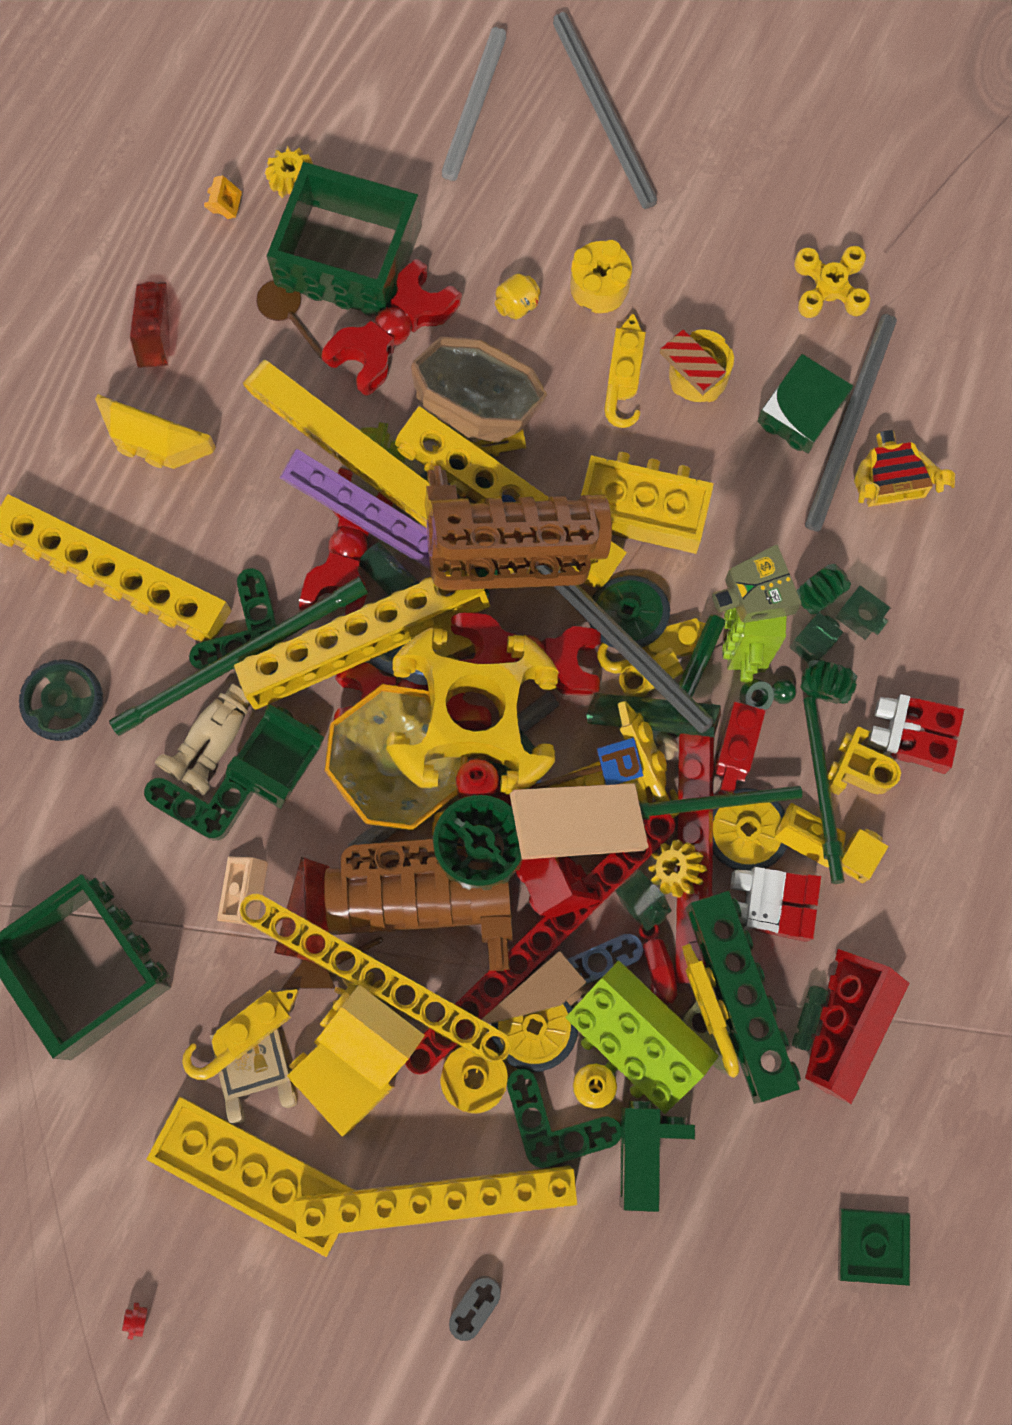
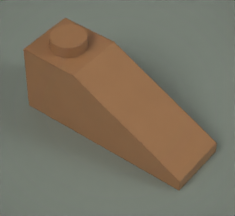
[483,951,587,1024]

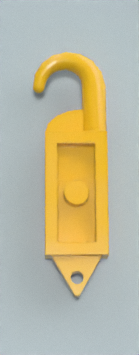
[597,618,706,674]
[182,989,299,1080]

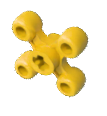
[794,246,871,318]

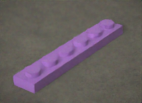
[279,449,446,572]

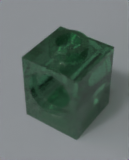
[835,585,891,640]
[789,612,844,663]
[615,870,672,932]

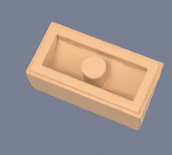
[217,856,268,925]

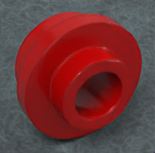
[122,1302,147,1340]

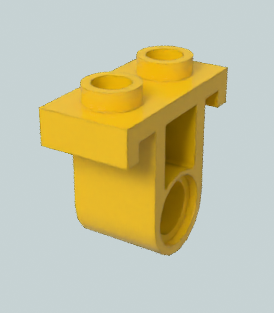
[828,726,901,795]

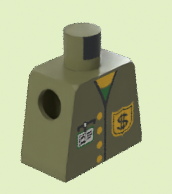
[712,544,802,623]

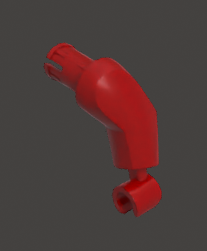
[639,921,677,1005]

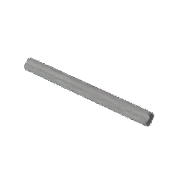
[442,27,506,181]

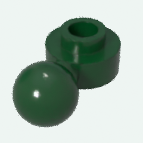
[739,679,797,710]

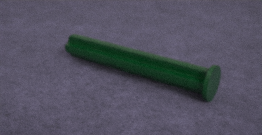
[656,614,725,737]

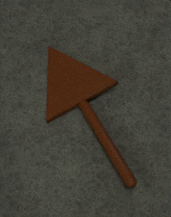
[281,937,383,989]

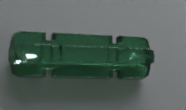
[792,985,828,1051]

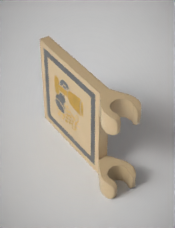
[210,1029,297,1124]

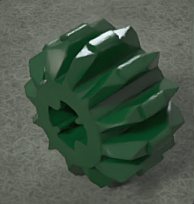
[797,564,851,615]
[800,660,858,704]

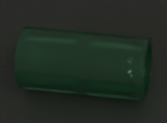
[359,543,420,596]

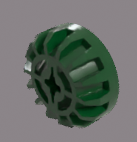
[433,795,523,891]

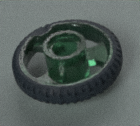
[19,659,103,741]

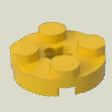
[440,1046,508,1114]

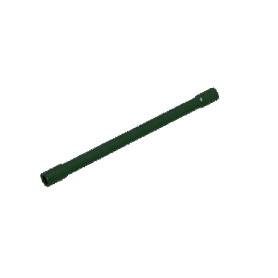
[109,576,368,736]

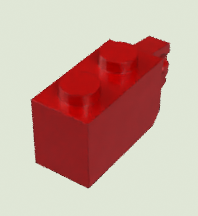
[714,701,766,794]

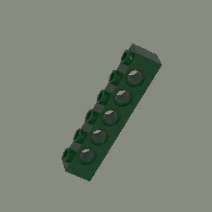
[685,891,801,1104]

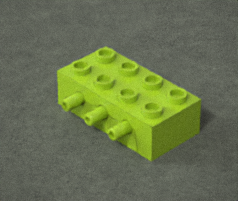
[722,608,787,682]
[565,960,719,1114]

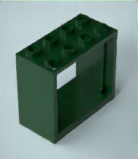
[266,162,422,317]
[0,874,171,1060]

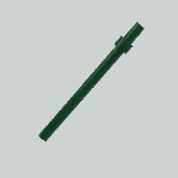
[803,697,845,884]
[639,786,803,820]

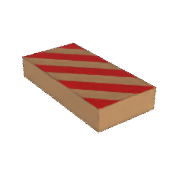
[660,329,726,396]

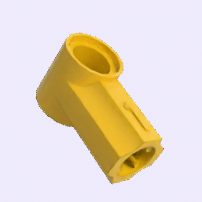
[619,647,684,700]

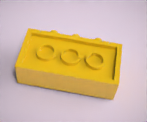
[581,452,714,554]

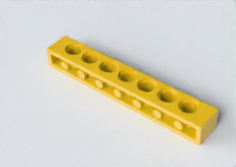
[395,406,627,588]
[0,494,231,642]
[234,569,490,710]
[294,1165,578,1238]

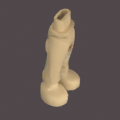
[154,684,249,795]

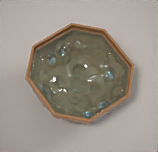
[411,337,547,443]

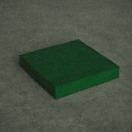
[838,1208,910,1286]

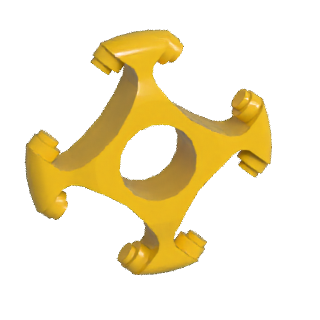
[386,627,559,794]

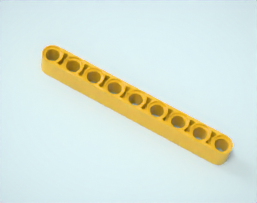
[243,360,429,528]
[240,894,511,1062]

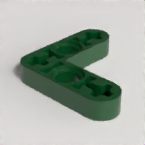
[189,568,280,671]
[144,777,254,841]
[507,1069,622,1168]

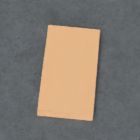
[510,784,648,859]

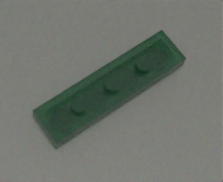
[586,693,721,737]

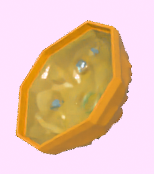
[324,684,468,830]

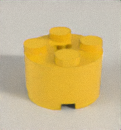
[570,240,632,313]
[669,329,734,402]

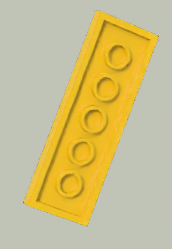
[146,1097,355,1257]

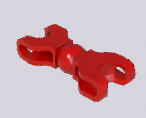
[322,259,462,396]
[298,467,393,616]
[450,613,601,696]
[333,662,492,731]

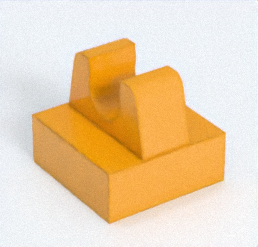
[204,175,242,219]

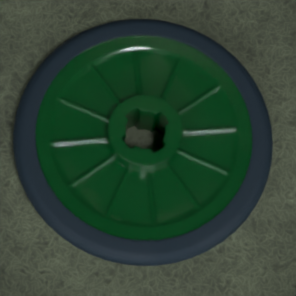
[589,575,670,648]

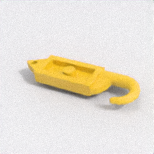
[604,314,646,428]
[618,701,679,818]
[682,944,739,1078]

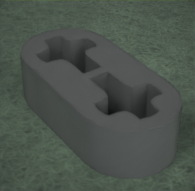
[449,1276,500,1341]

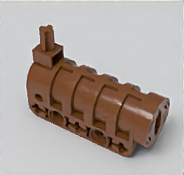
[425,466,612,590]
[325,836,513,971]

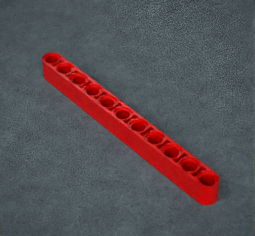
[405,814,675,1075]

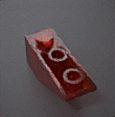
[130,281,170,368]
[274,857,329,964]

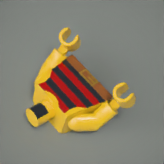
[854,430,955,507]

